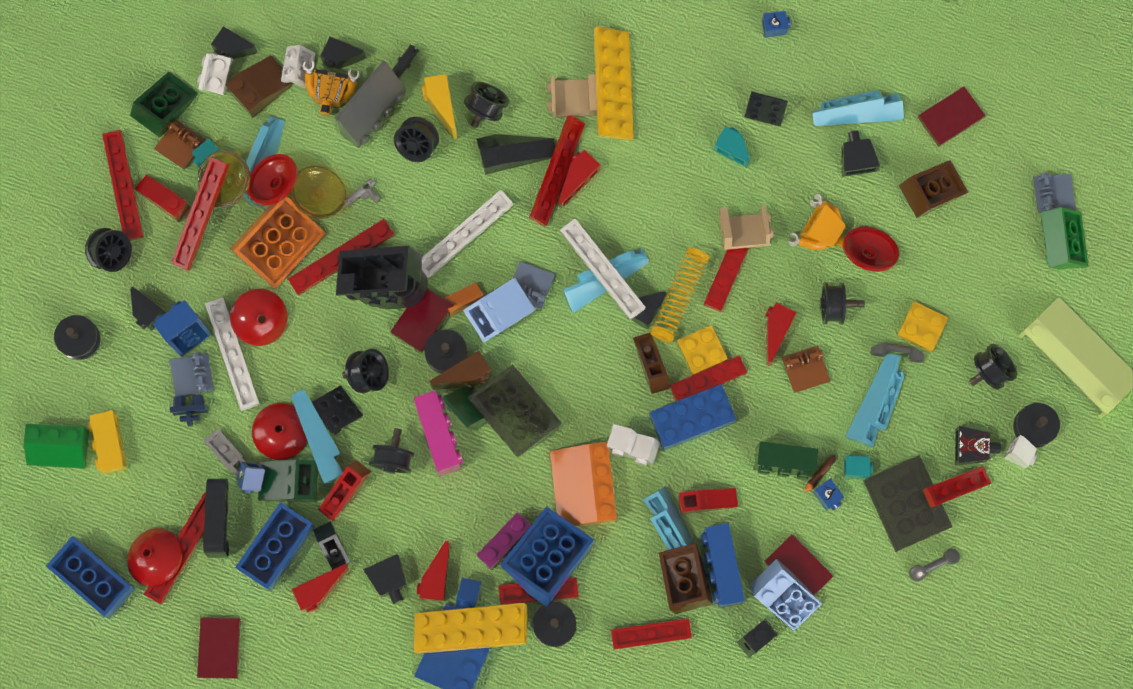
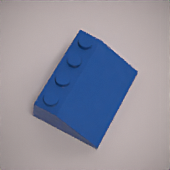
[500,506,594,607]
[414,604,491,689]

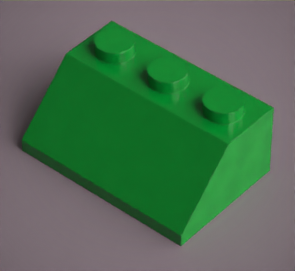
[1041,207,1089,270]
[24,424,89,469]

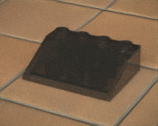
[468,364,562,458]
[863,455,953,552]

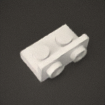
[281,45,315,89]
[197,53,233,95]

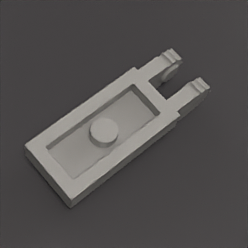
[203,429,246,478]

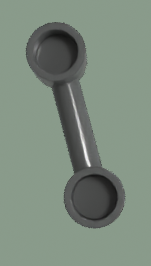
[870,342,924,363]
[909,548,960,582]

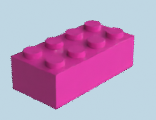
[413,390,463,477]

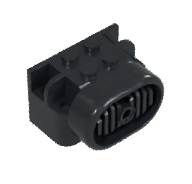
[336,246,428,309]

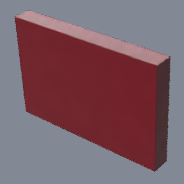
[917,86,986,147]
[390,289,454,353]
[764,534,833,595]
[197,618,241,679]

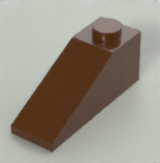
[633,333,670,394]

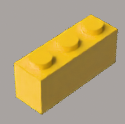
[88,410,127,474]

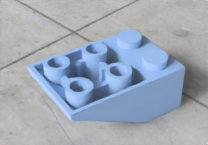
[463,278,536,342]
[749,559,822,631]

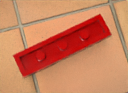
[704,248,748,312]
[669,355,747,402]
[923,466,991,508]
[498,577,579,605]
[611,618,692,650]

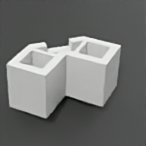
[607,424,660,466]

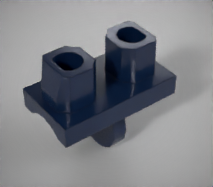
[170,394,208,427]

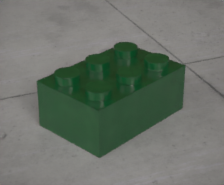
[754,441,819,480]

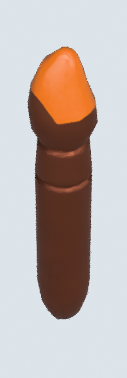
[805,455,836,492]

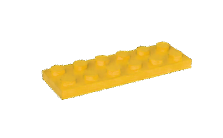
[594,26,634,141]
[414,603,527,654]

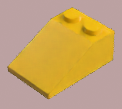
[421,74,458,140]

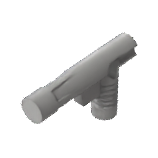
[342,178,381,207]

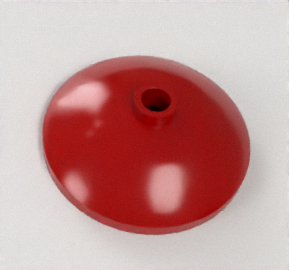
[247,154,298,206]
[843,227,899,272]
[230,288,288,346]
[252,403,308,460]
[127,528,183,586]

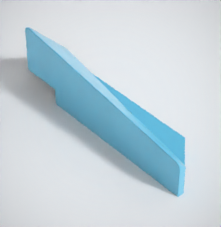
[812,90,904,126]
[240,116,285,207]
[563,248,649,313]
[846,354,904,447]
[291,389,343,483]
[643,486,708,573]

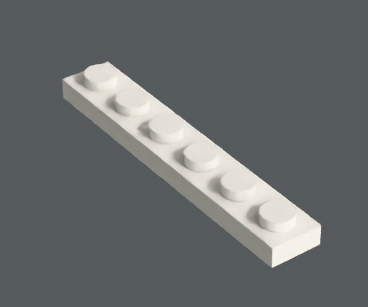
[421,190,513,279]
[560,219,646,320]
[205,297,260,411]

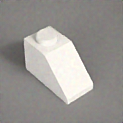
[1004,435,1037,469]

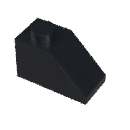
[211,26,257,59]
[320,36,365,69]
[130,287,166,331]
[627,291,667,329]
[313,521,350,570]

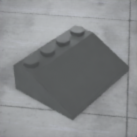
[335,60,406,148]

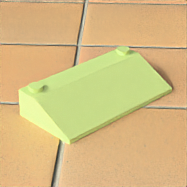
[1019,297,1133,418]

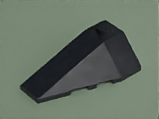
[476,134,555,175]

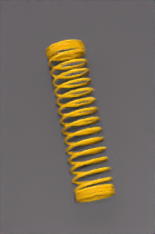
[650,247,710,343]

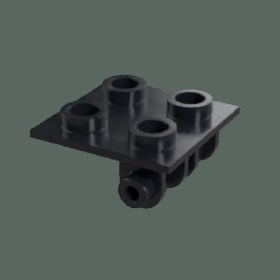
[744,91,788,127]
[312,385,363,435]

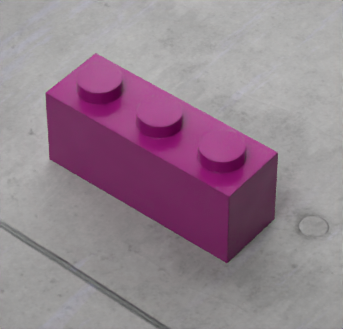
[477,512,531,571]

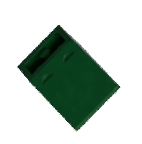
[258,460,318,502]

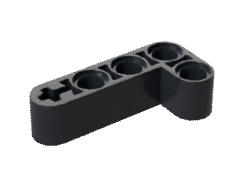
[203,478,229,558]

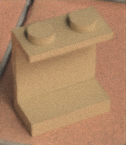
[547,74,597,118]
[719,204,773,250]

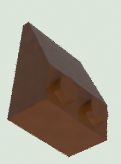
[225,55,294,118]
[899,160,968,218]
[429,351,492,390]
[659,543,713,614]

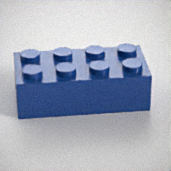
[153,300,212,357]
[649,384,737,451]
[235,502,315,591]
[700,523,745,608]
[46,536,136,619]

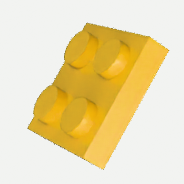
[897,301,948,353]
[677,325,728,375]

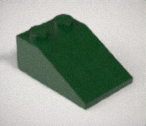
[130,71,198,138]
[441,385,494,430]

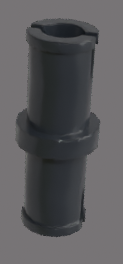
[392,44,420,79]

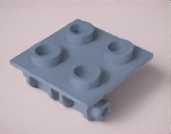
[1033,173,1076,213]
[513,261,555,309]
[170,352,214,397]

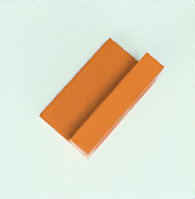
[443,282,484,317]

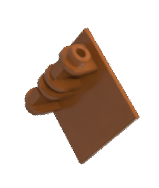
[154,119,206,169]
[781,346,831,393]

